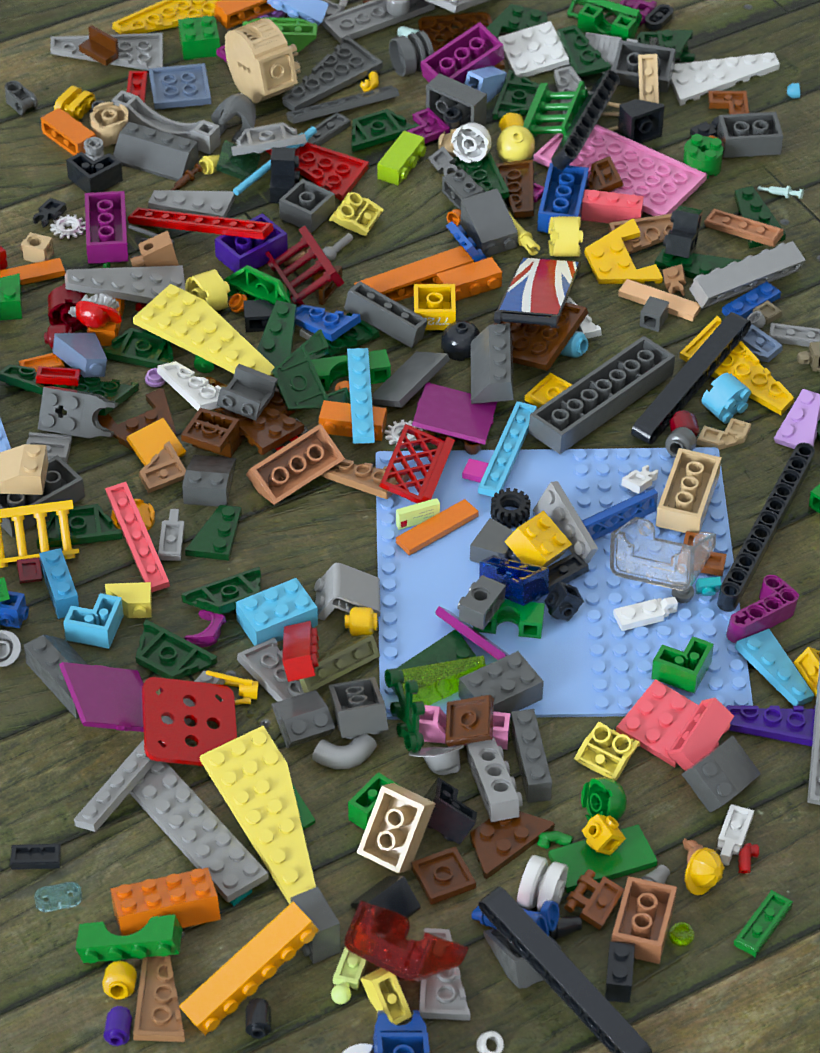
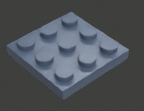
[149,63,211,109]

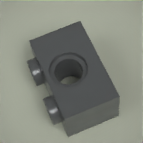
[457,575,506,630]

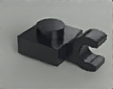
[690,116,719,137]

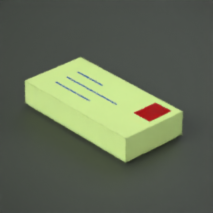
[396,498,440,530]

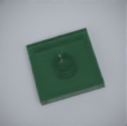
[216,140,261,181]

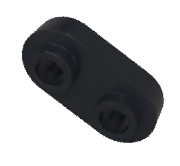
[645,4,674,31]

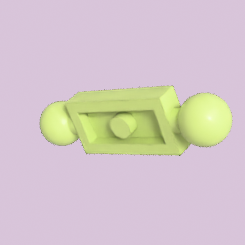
[331,924,374,1004]

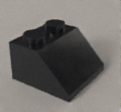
[617,99,665,144]

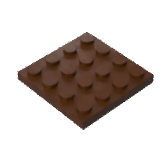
[494,303,588,371]

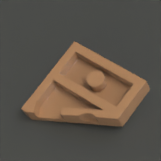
[139,441,186,493]

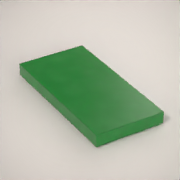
[548,824,658,893]

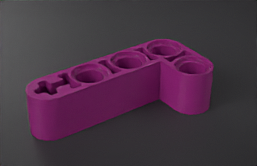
[726,575,799,643]

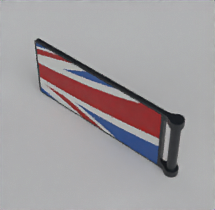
[494,257,581,328]

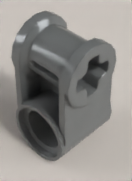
[5,81,38,115]

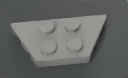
[231,122,307,156]

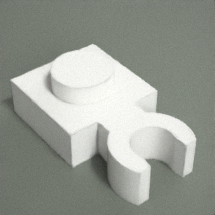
[621,465,658,494]

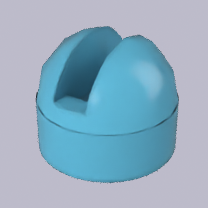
[787,83,800,98]

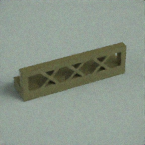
[299,635,380,693]

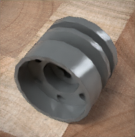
[389,31,434,77]

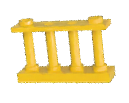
[0,500,79,568]

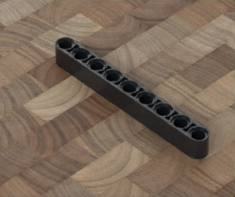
[551,70,620,170]
[631,312,751,445]
[478,886,652,1053]

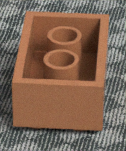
[611,876,677,964]

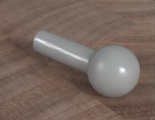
[322,233,354,261]

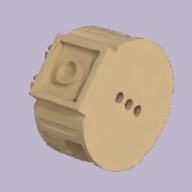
[225,18,301,103]

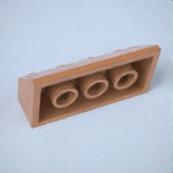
[246,423,345,505]

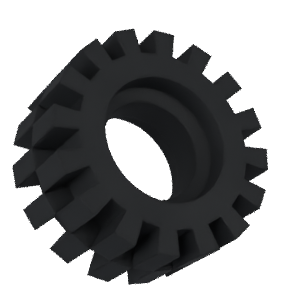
[490,488,531,529]

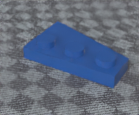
[446,221,487,262]
[295,305,361,342]

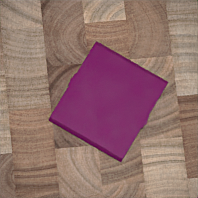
[412,382,497,445]
[59,662,144,732]

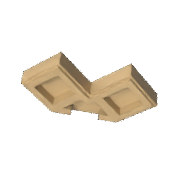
[697,418,751,450]

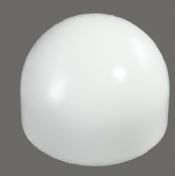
[477,1031,504,1053]

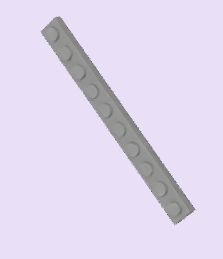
[74,671,225,832]

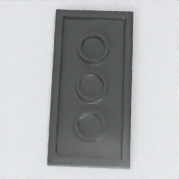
[372,351,450,408]

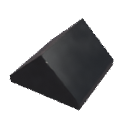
[351,876,421,936]

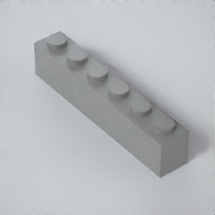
[689,241,805,309]

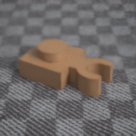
[663,264,686,296]

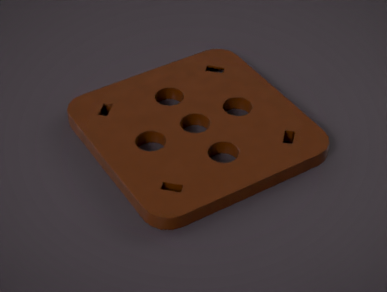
[418,12,492,53]

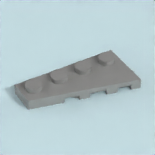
[419,928,470,1021]

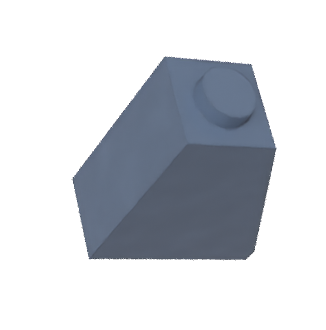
[52,333,107,377]

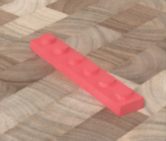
[105,482,170,592]

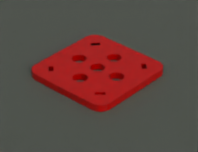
[142,677,237,766]

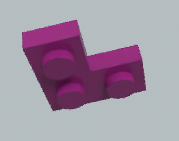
[407,108,450,144]

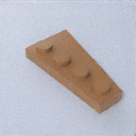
[608,214,673,254]
[320,459,410,499]
[133,955,185,1042]

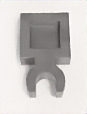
[428,146,459,175]

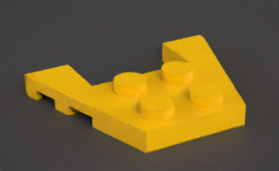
[584,219,663,284]

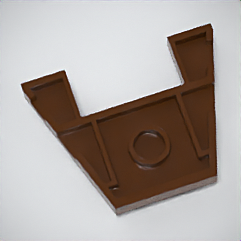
[98,388,176,452]

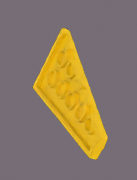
[112,0,220,34]
[680,315,794,415]

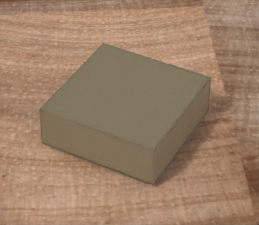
[753,300,782,325]

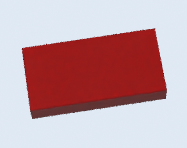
[36,366,81,386]

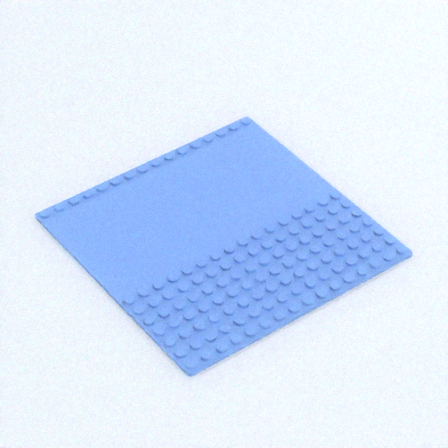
[376,447,753,720]

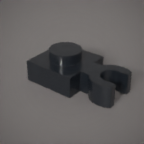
[33,198,67,227]

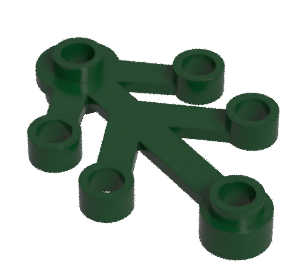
[384,668,425,753]

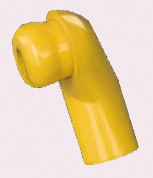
[360,72,379,92]

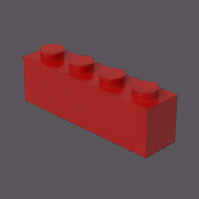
[282,621,319,682]

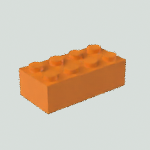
[110,868,221,936]

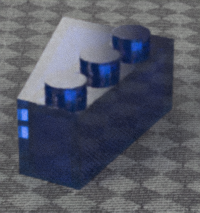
[479,556,549,606]

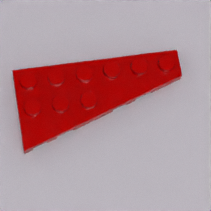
[265,142,369,201]

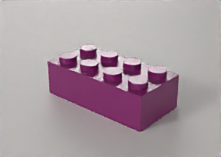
[421,22,505,84]
[85,191,128,264]

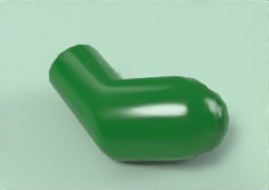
[537,831,574,849]

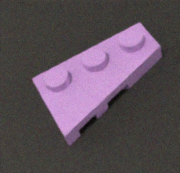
[774,389,820,449]

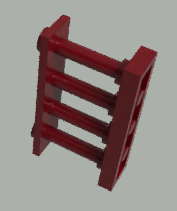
[266,225,345,307]

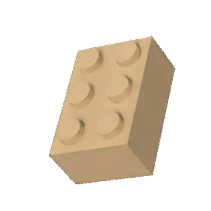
[357,783,435,874]

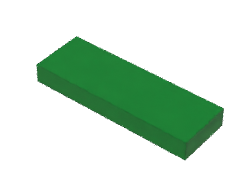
[734,890,793,957]

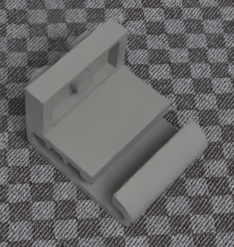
[314,563,380,621]

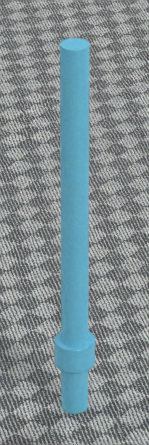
[233,126,317,196]

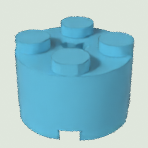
[702,373,751,424]

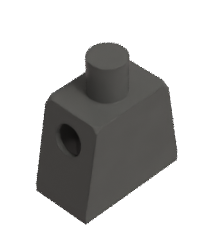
[470,518,522,569]

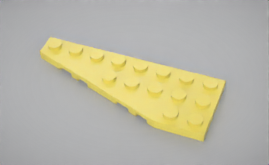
[133,284,275,376]
[200,726,316,905]

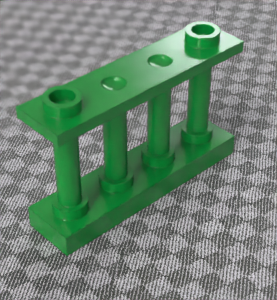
[523,81,589,139]

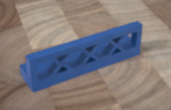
[582,489,658,540]

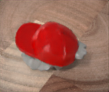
[68,292,122,329]

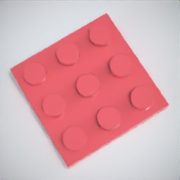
[616,679,699,768]

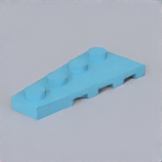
[734,629,814,706]

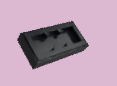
[10,844,61,870]

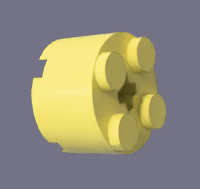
[548,216,583,257]
[185,269,230,311]

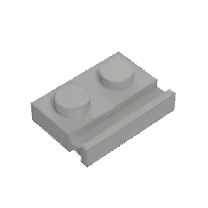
[26,432,72,463]

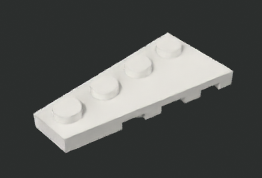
[157,361,222,411]

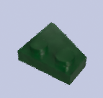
[657,30,693,58]

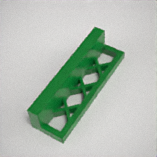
[567,0,642,32]

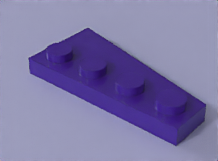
[726,705,816,746]

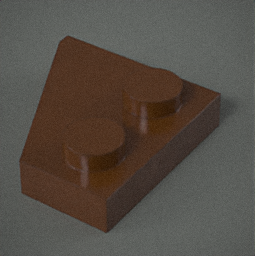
[588,156,624,192]

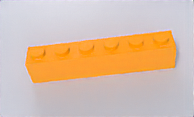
[179,902,319,1035]

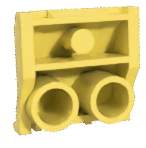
[329,192,384,236]
[574,721,641,781]

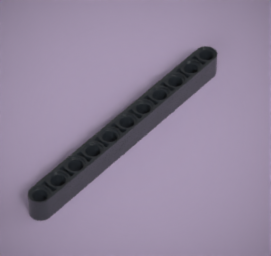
[717,442,815,612]

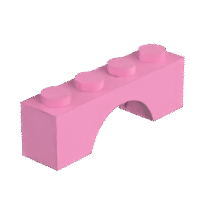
[419,705,510,750]

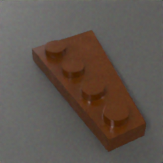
[496,159,534,218]

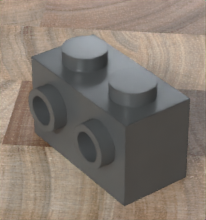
[442,169,484,210]

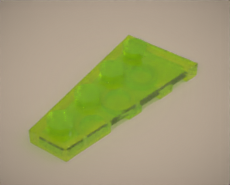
[401,655,486,714]

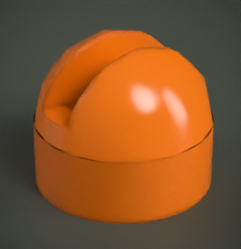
[447,209,461,226]

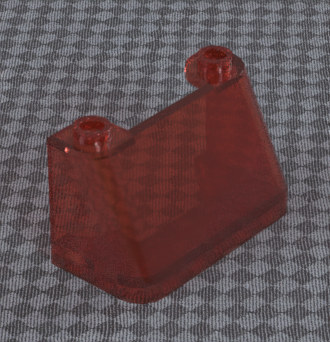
[345,900,469,982]

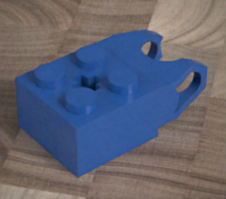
[373,1010,430,1053]

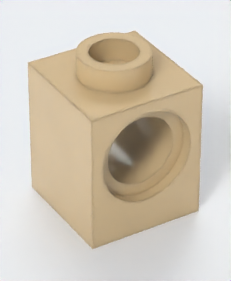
[21,232,54,263]

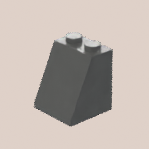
[460,189,518,257]

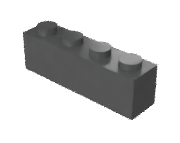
[344,281,428,348]
[510,709,552,803]

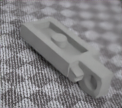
[158,509,185,561]

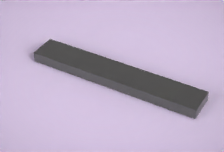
[286,85,399,124]

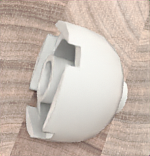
[451,122,491,163]

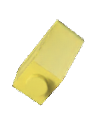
[105,582,152,618]
[360,967,412,1025]

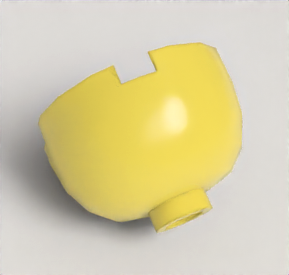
[496,125,535,162]

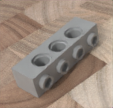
[467,737,523,822]

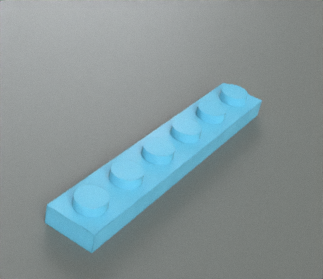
[347,348,375,444]
[478,401,537,497]

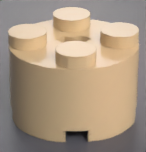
[90,102,129,147]

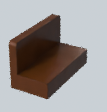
[79,25,119,66]

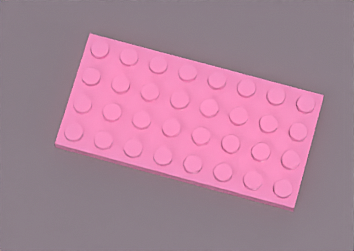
[534,124,707,216]

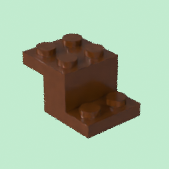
[181,408,246,458]

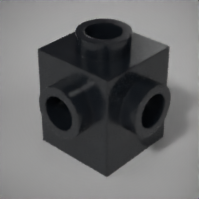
[544,581,584,621]

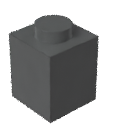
[640,296,669,332]

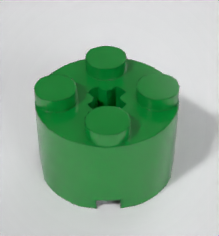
[683,134,723,179]

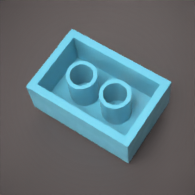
[236,578,318,646]

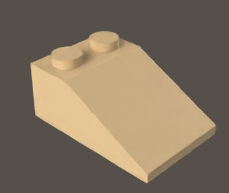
[0,444,49,495]

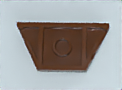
[470,811,555,880]

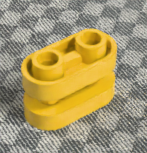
[54,85,96,121]

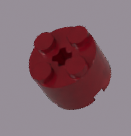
[48,283,89,331]

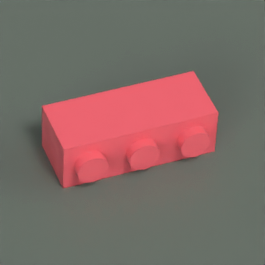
[581,189,644,223]
[668,698,734,771]

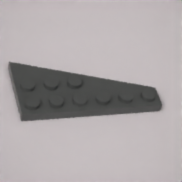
[283,36,383,111]

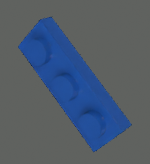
[722,281,781,318]

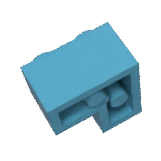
[64,593,124,649]

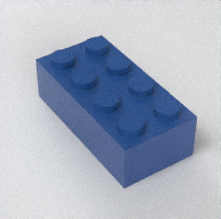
[537,163,589,233]

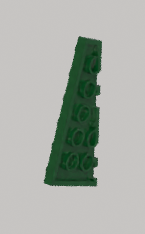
[0,364,139,416]

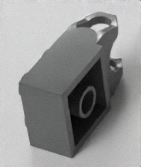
[38,386,118,438]

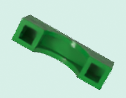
[311,349,391,391]
[75,915,183,963]

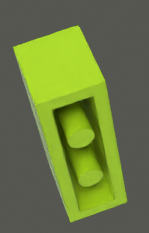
[377,131,426,186]

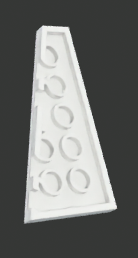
[670,52,779,106]

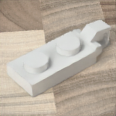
[613,597,678,631]
[717,804,754,866]

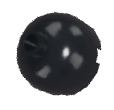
[441,321,481,361]

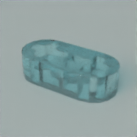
[34,882,82,912]

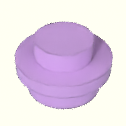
[145,368,166,387]

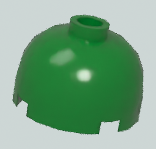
[581,777,627,821]

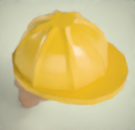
[683,839,724,895]

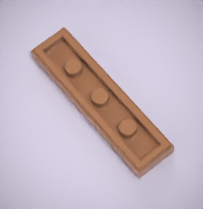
[704,209,784,247]

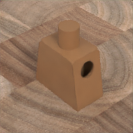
[130,231,179,267]

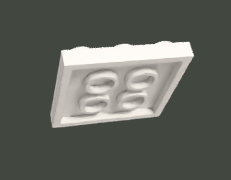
[498,21,569,78]

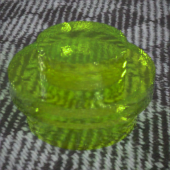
[669,922,694,946]

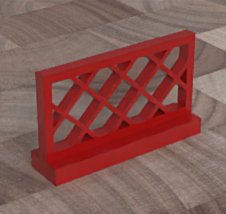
[379,424,455,504]

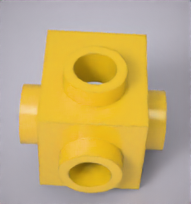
[581,814,626,855]

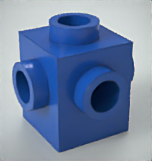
[0,591,29,628]

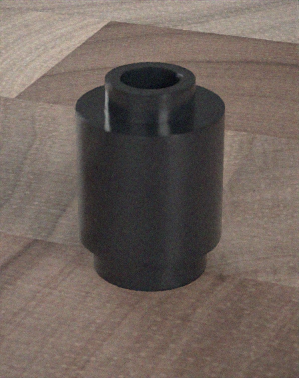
[245,998,271,1039]

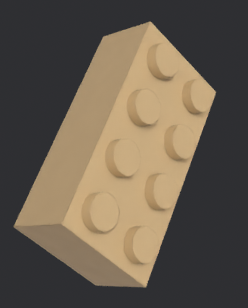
[656,448,722,533]

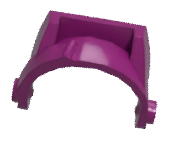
[184,609,226,647]

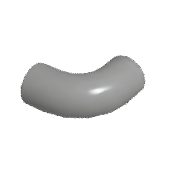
[312,734,377,769]

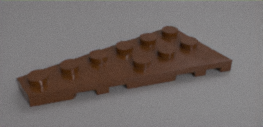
[205,376,304,455]

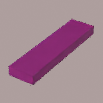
[435,606,509,660]

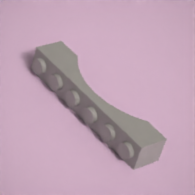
[111,90,221,155]

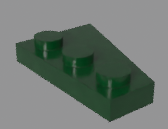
[557,25,612,78]
[185,505,242,561]

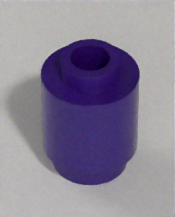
[104,1006,132,1046]

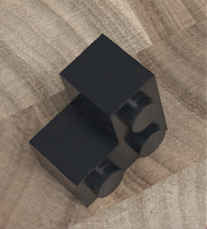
[270,147,300,203]
[66,152,123,193]
[663,205,703,258]
[424,777,477,845]

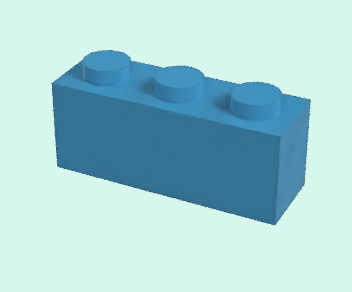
[39,548,79,619]

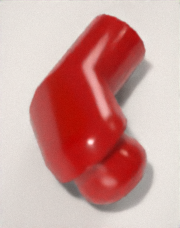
[739,843,759,874]

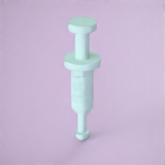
[757,186,803,199]

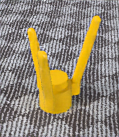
[206,670,258,705]

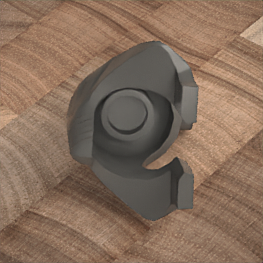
[211,93,256,143]

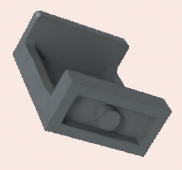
[216,364,278,421]

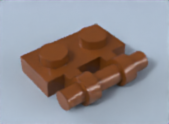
[564,869,625,930]

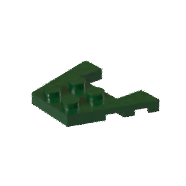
[487,4,548,39]
[271,329,350,411]

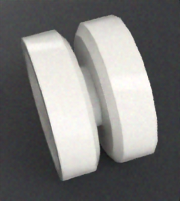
[517,855,568,911]

